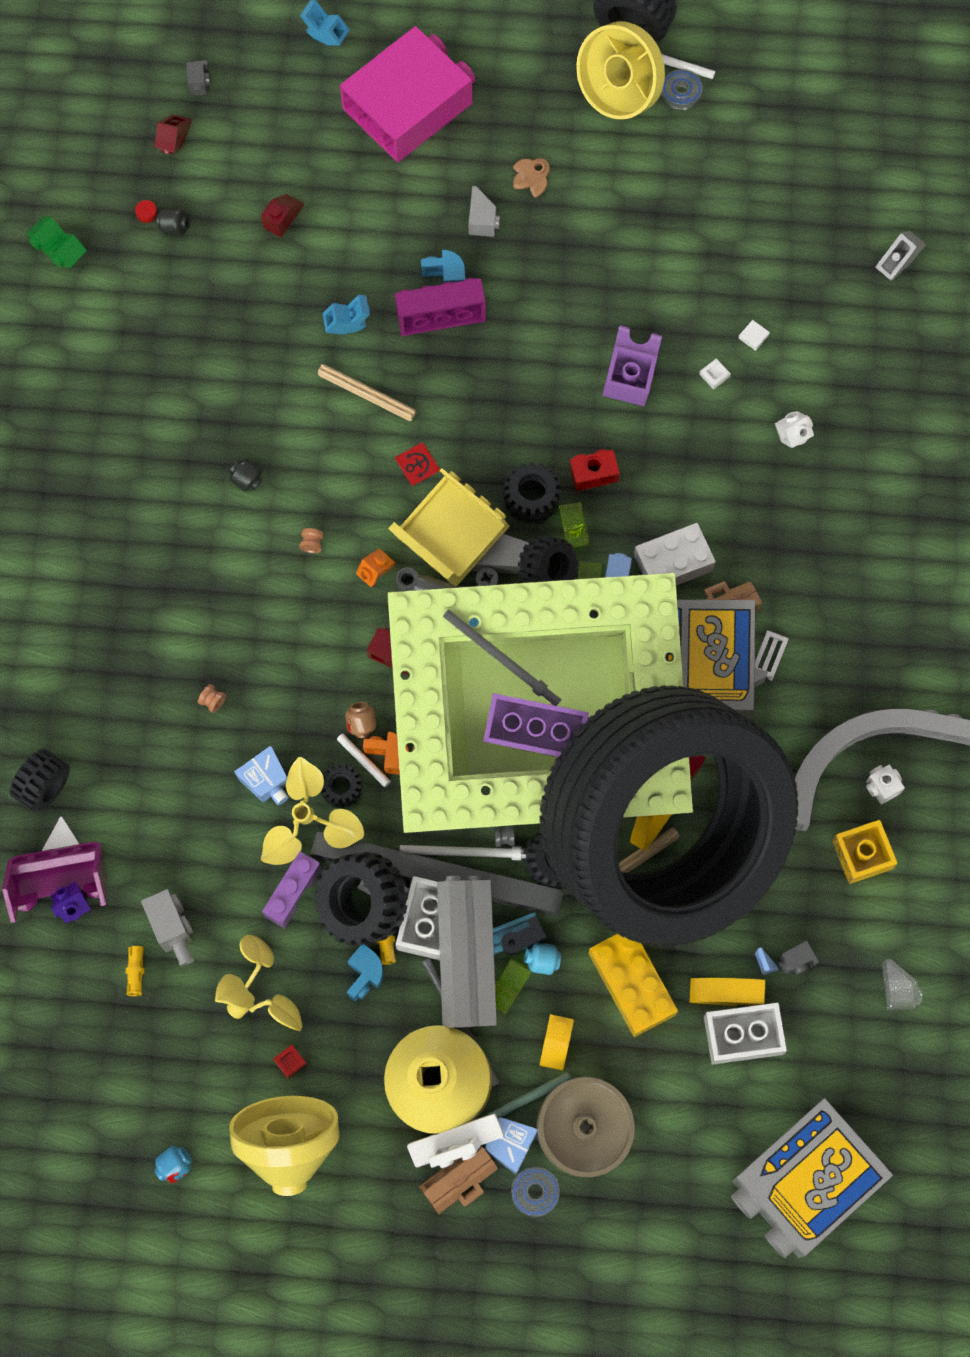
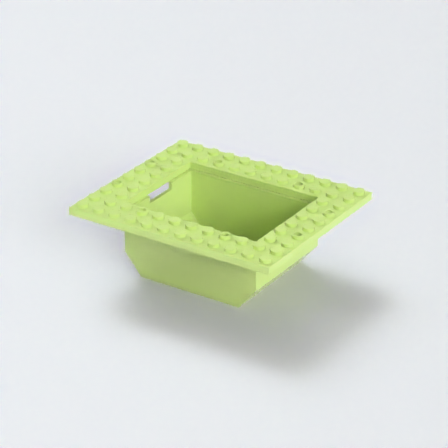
[388,573,693,833]

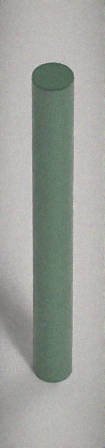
[482,1072,571,1119]

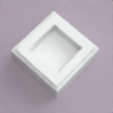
[739,320,770,351]
[699,359,731,390]

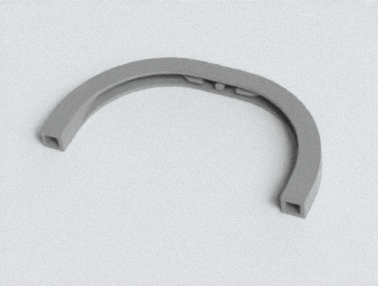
[794,709,970,831]

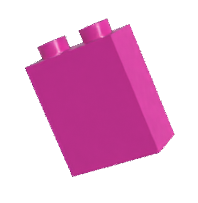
[340,26,475,163]

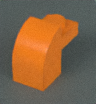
[363,732,409,775]

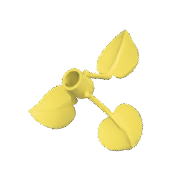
[261,757,364,865]
[215,934,302,1032]

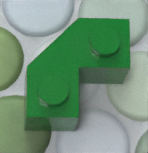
[26,216,87,268]

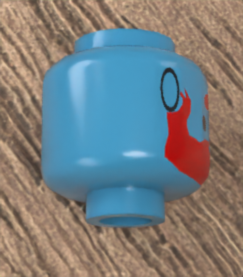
[154,1146,192,1183]

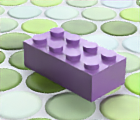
[483,693,589,757]

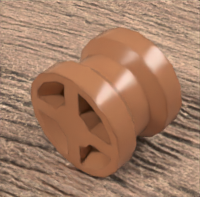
[299,528,324,553]
[198,684,226,713]

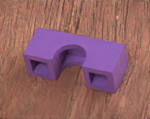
[262,851,322,929]

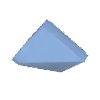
[755,948,778,975]

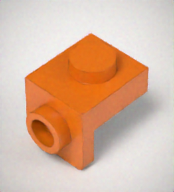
[356,548,395,587]

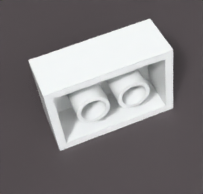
[634,523,716,585]
[396,876,440,960]
[704,1003,787,1065]

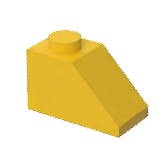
[540,1014,574,1071]

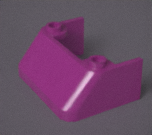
[2,842,108,923]

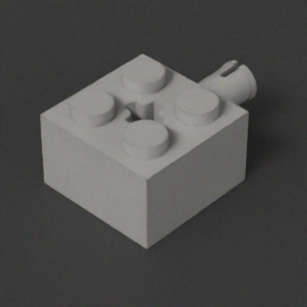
[141,889,194,966]

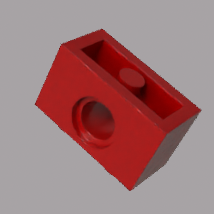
[569,449,620,491]

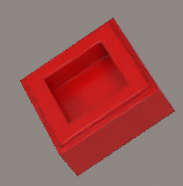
[273,1044,307,1079]

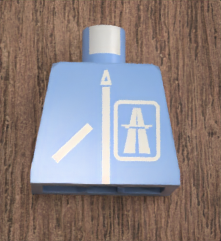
[234,746,289,806]
[484,1118,537,1174]

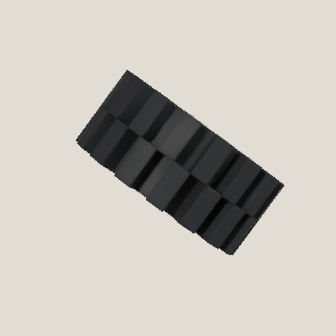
[321,763,362,808]

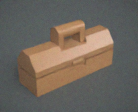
[704,581,762,612]
[419,1145,498,1214]

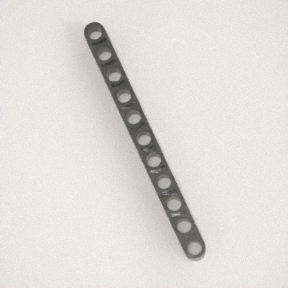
[310,832,564,916]

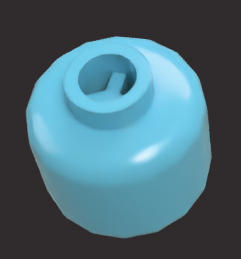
[524,942,561,975]

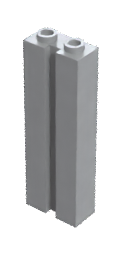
[437,876,497,1028]

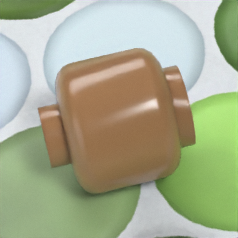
[345,702,377,738]

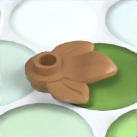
[513,158,550,198]

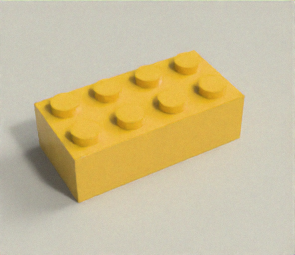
[588,934,678,1038]

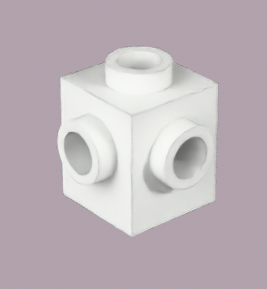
[775,411,814,448]
[866,764,905,805]

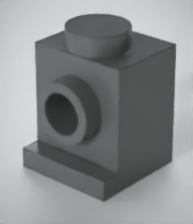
[186,60,210,96]
[779,941,819,975]

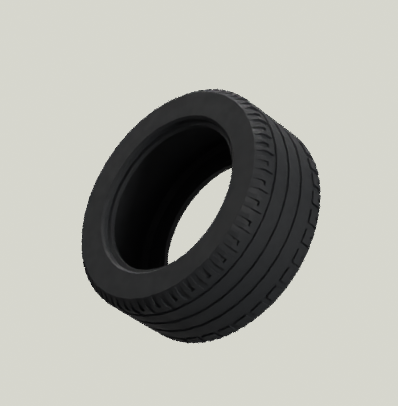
[540,685,799,947]

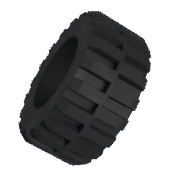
[593,0,677,44]
[314,852,408,946]

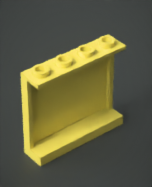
[388,469,510,587]

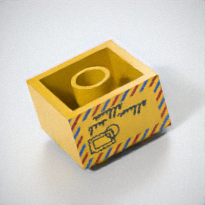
[832,820,898,884]

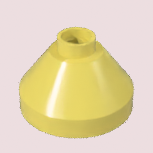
[576,22,665,119]
[384,1026,492,1134]
[229,1096,339,1196]

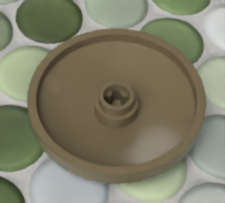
[537,1077,635,1177]

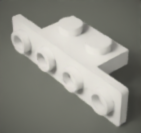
[407,1113,504,1168]

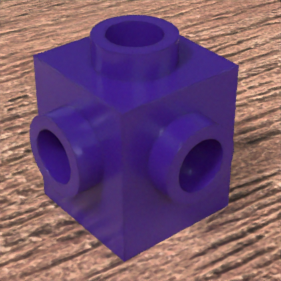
[50,881,91,924]

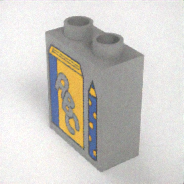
[665,600,755,719]
[731,1098,893,1258]

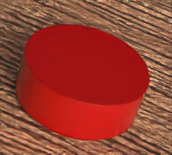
[135,200,157,223]

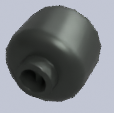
[157,207,190,236]
[228,459,262,492]

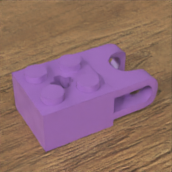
[602,325,662,406]

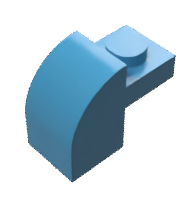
[300,0,350,46]
[421,250,465,283]
[322,295,370,334]
[347,945,384,1002]

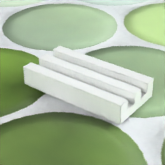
[755,630,789,681]

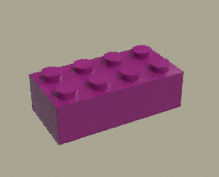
[394,278,486,336]

